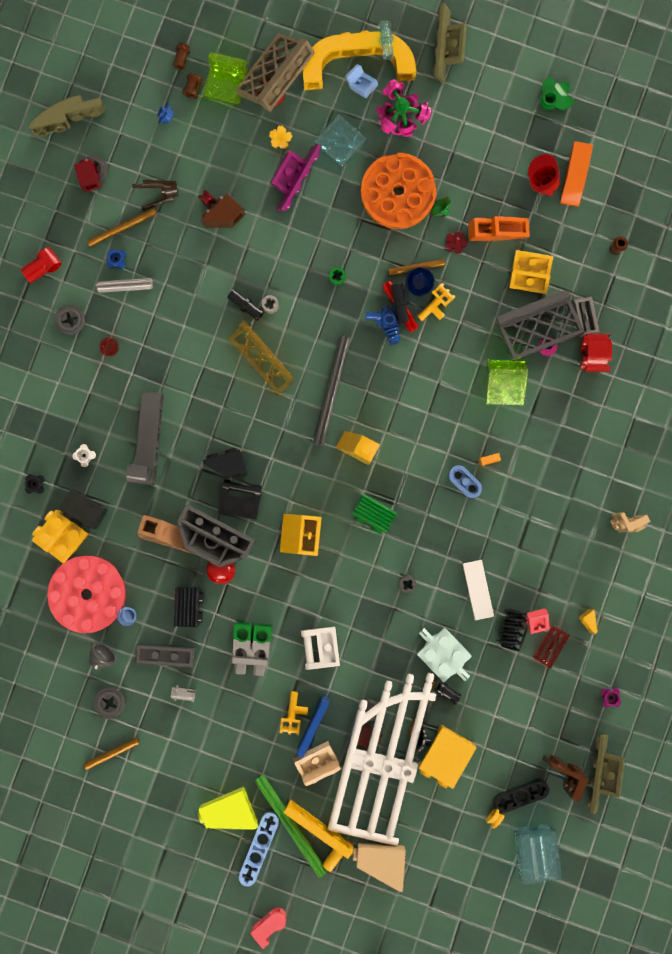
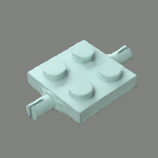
[417,627,472,683]

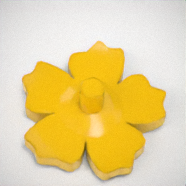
[269,125,292,149]

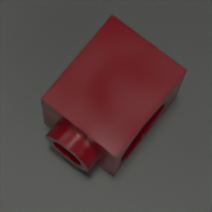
[74,159,103,192]

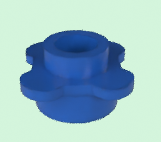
[157,103,174,125]
[106,249,126,269]

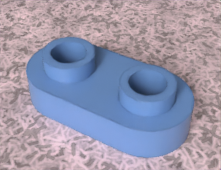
[448,465,482,498]

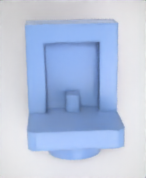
[346,64,378,98]

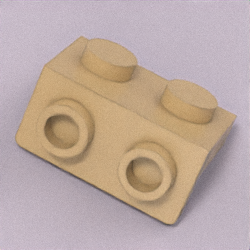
[611,512,651,532]
[293,741,341,786]

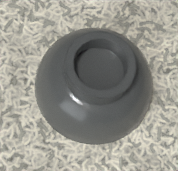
[89,643,117,670]

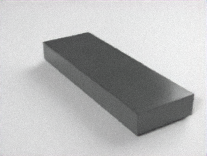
[135,644,195,668]

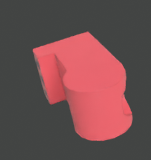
[250,907,287,949]

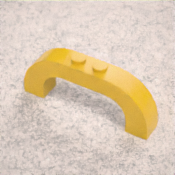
[303,31,416,90]

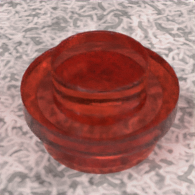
[99,337,119,357]

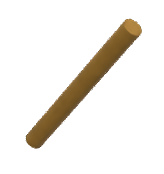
[87,207,157,247]

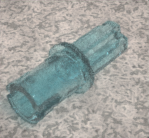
[379,20,394,60]

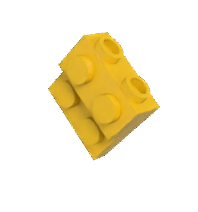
[32,510,89,563]

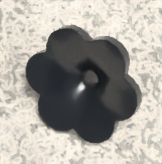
[416,728,432,753]

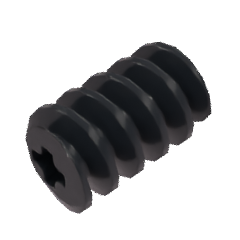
[496,609,527,652]

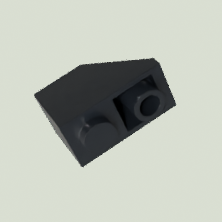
[203,448,247,478]

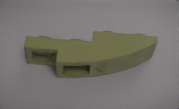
[29,95,106,137]

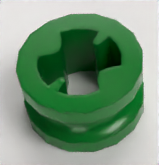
[329,267,346,286]

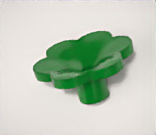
[431,197,451,217]

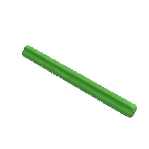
[255,775,327,878]

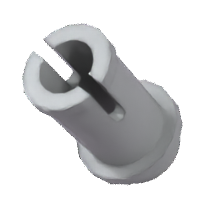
[171,685,196,702]

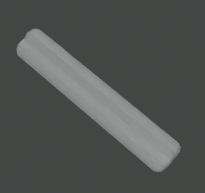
[96,278,153,293]

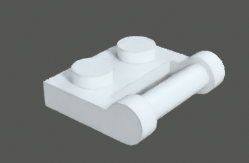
[301,626,340,670]

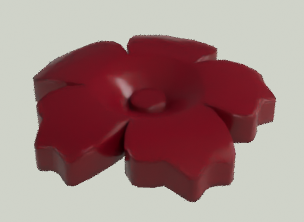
[445,231,468,254]

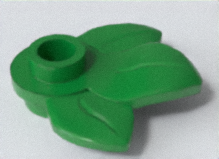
[539,77,575,110]

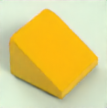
[579,609,597,634]

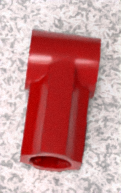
[20,247,62,284]

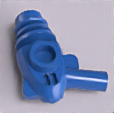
[366,306,401,344]

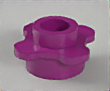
[601,687,621,708]

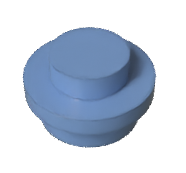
[117,607,136,626]

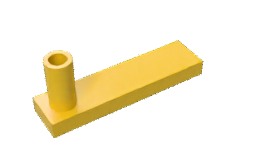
[283,799,354,872]

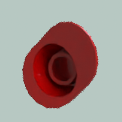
[528,154,560,196]

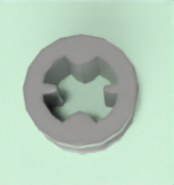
[261,295,279,314]

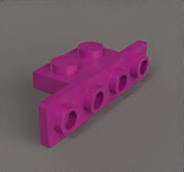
[270,144,321,212]

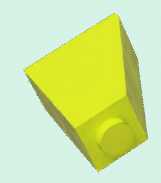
[197,787,259,830]

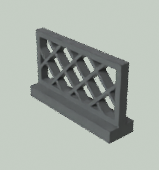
[495,289,585,361]

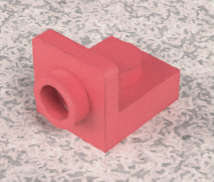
[526,608,550,634]

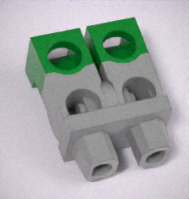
[232,622,273,676]

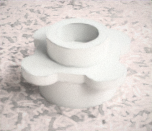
[73,444,96,467]

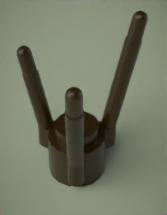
[132,180,178,210]

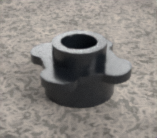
[25,475,45,494]

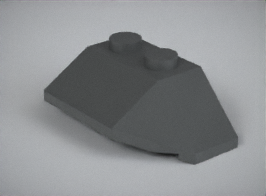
[177,505,256,567]

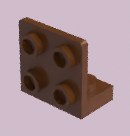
[543,755,589,802]

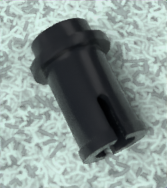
[435,682,461,705]

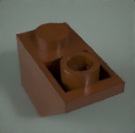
[201,193,245,228]

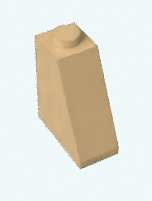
[353,842,406,892]

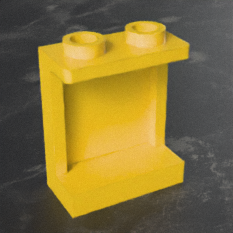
[418,724,477,789]

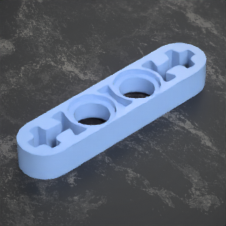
[239,810,279,887]

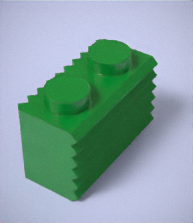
[352,494,397,534]

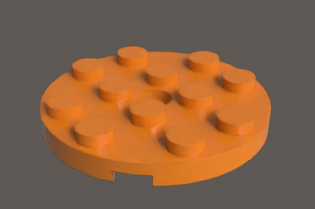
[361,153,436,229]

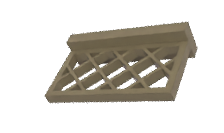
[235,33,315,112]

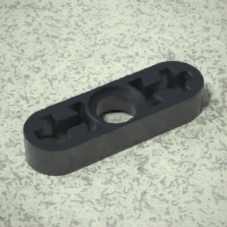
[494,779,549,813]

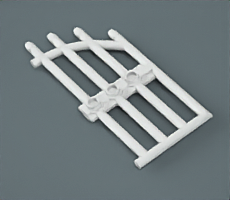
[327,673,436,846]

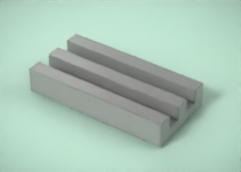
[572,296,600,338]

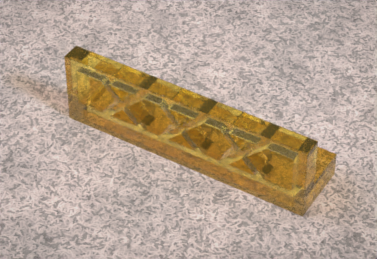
[228,321,295,395]

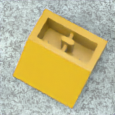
[280,514,322,556]

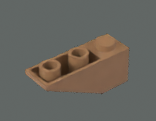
[137,515,193,554]

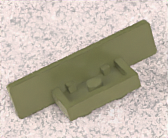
[433,3,467,83]
[588,733,626,814]

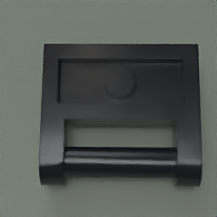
[219,479,263,520]

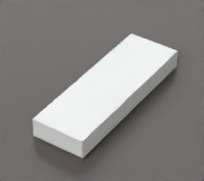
[462,560,494,621]

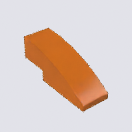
[560,141,593,207]
[468,216,530,241]

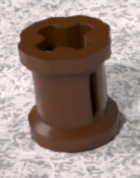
[182,73,203,99]

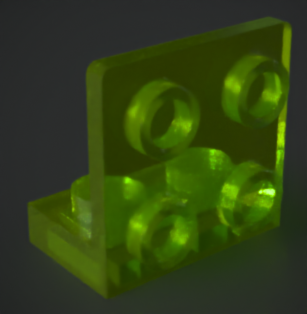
[203,52,249,106]
[486,360,528,405]

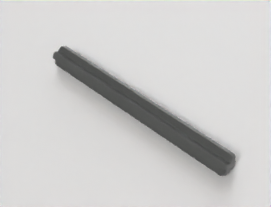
[314,336,350,446]

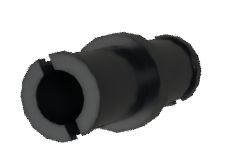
[391,283,409,324]
[227,289,264,321]

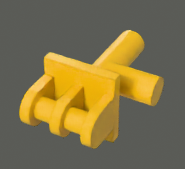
[417,283,456,321]
[280,691,308,735]

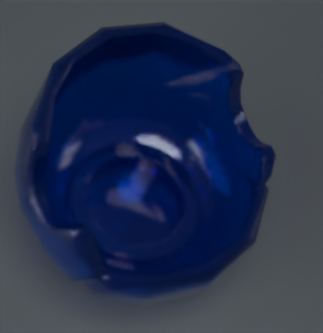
[406,267,435,296]

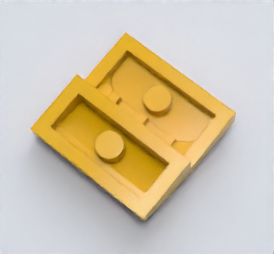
[509,250,553,294]

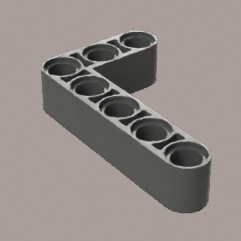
[126,392,163,486]

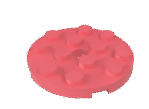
[47,556,126,633]

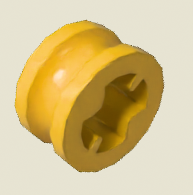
[485,808,505,829]

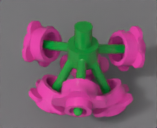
[376,80,431,137]

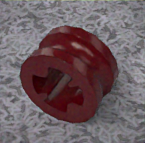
[198,190,216,209]

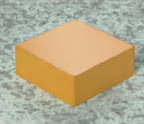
[478,453,501,467]

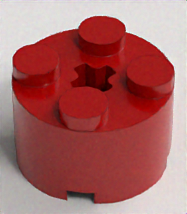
[580,334,612,372]

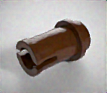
[173,43,190,70]
[609,236,628,255]

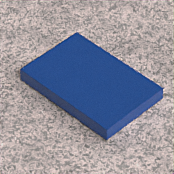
[296,695,329,758]

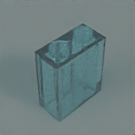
[514,824,563,885]

